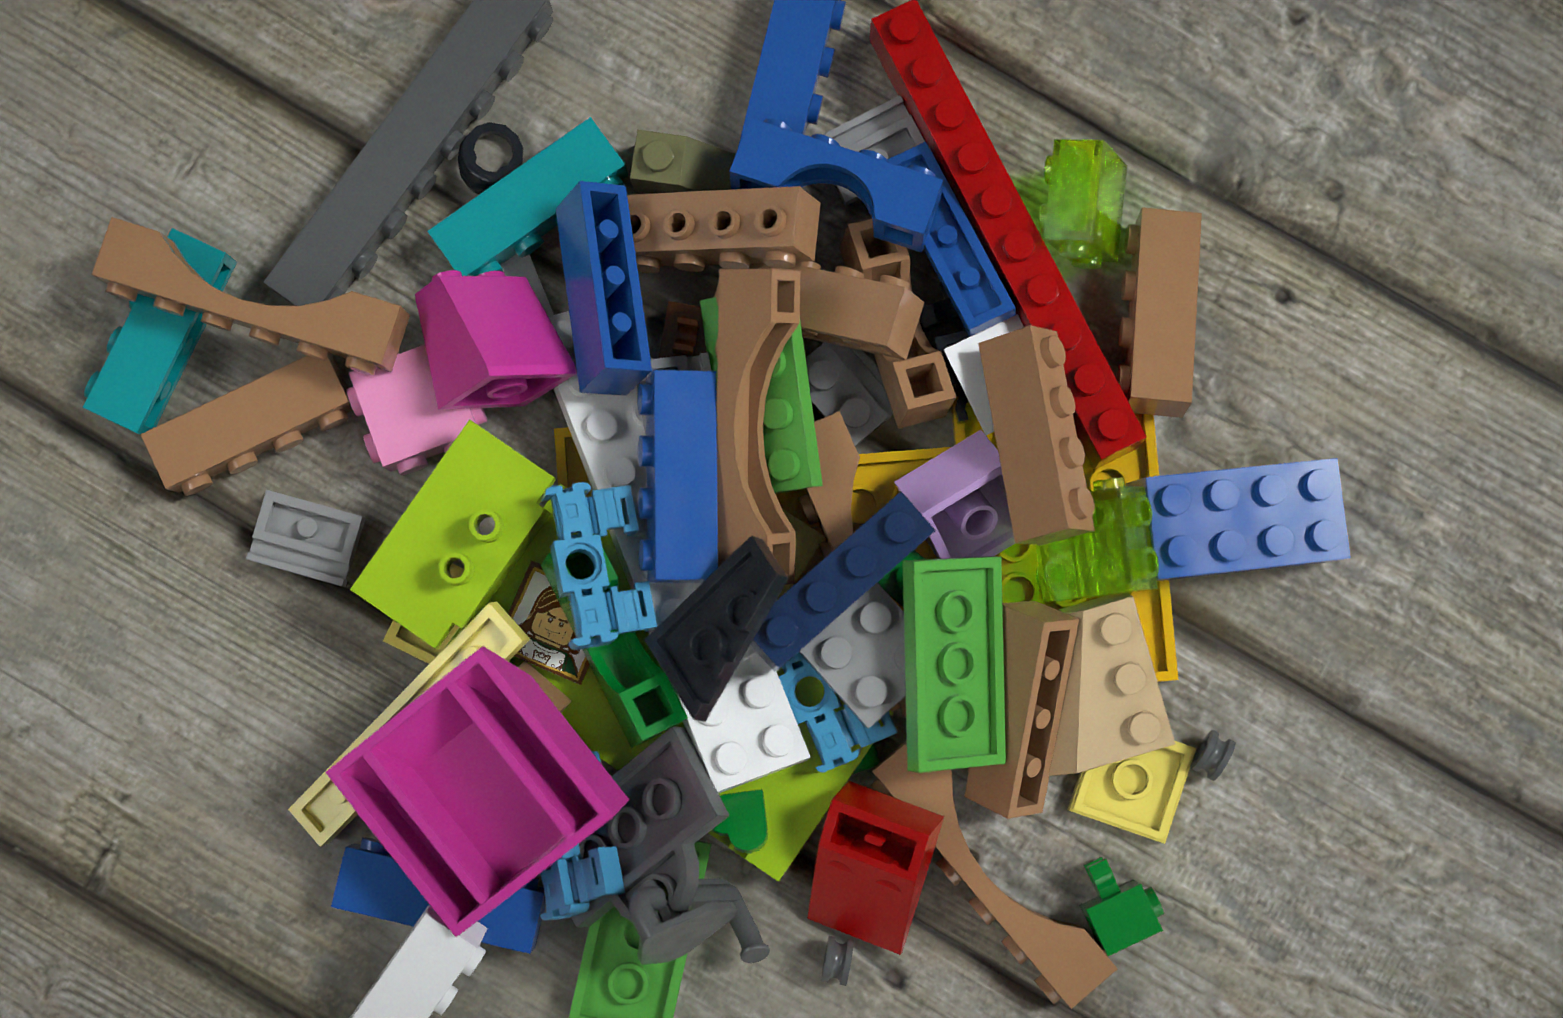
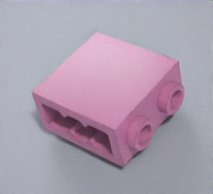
[346,344,487,475]

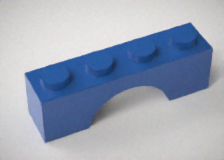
[729,117,943,253]

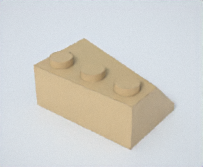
[1049,591,1175,776]

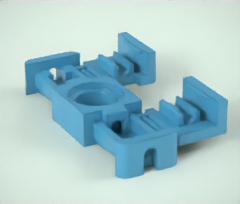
[542,482,657,650]
[778,652,898,772]
[540,751,625,921]

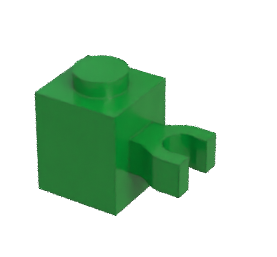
[1079,857,1164,956]

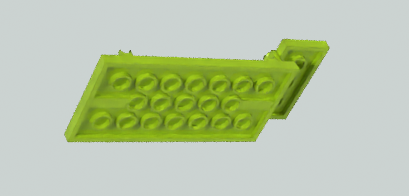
[350,419,893,882]

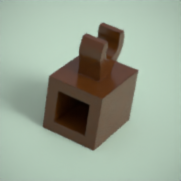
[658,301,707,358]

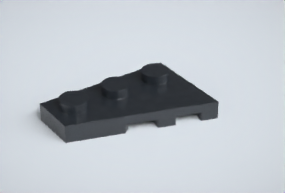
[644,535,789,722]

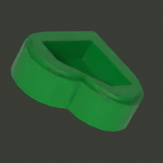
[712,789,768,854]

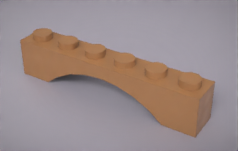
[92,217,410,376]
[715,269,801,585]
[798,411,906,717]
[871,739,1118,1009]

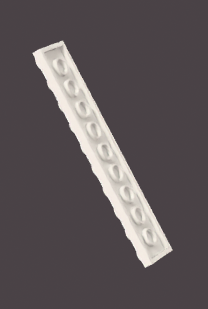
[549,311,810,794]

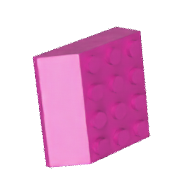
[325,646,629,937]

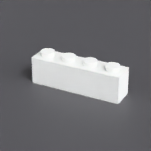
[349,904,488,1018]

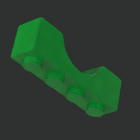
[541,534,688,748]

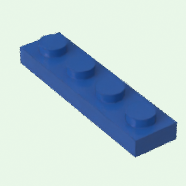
[887,141,1016,337]

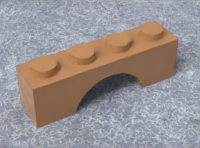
[839,219,956,429]

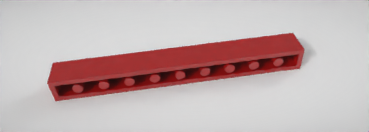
[869,0,1147,470]

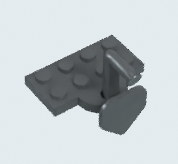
[571,727,770,965]

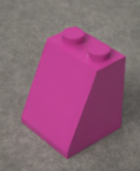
[415,270,577,409]

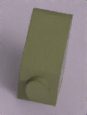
[630,129,736,194]

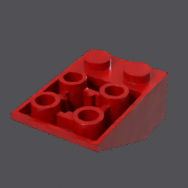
[807,781,945,955]

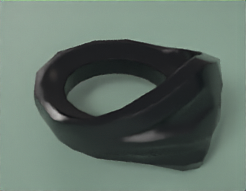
[457,122,524,194]

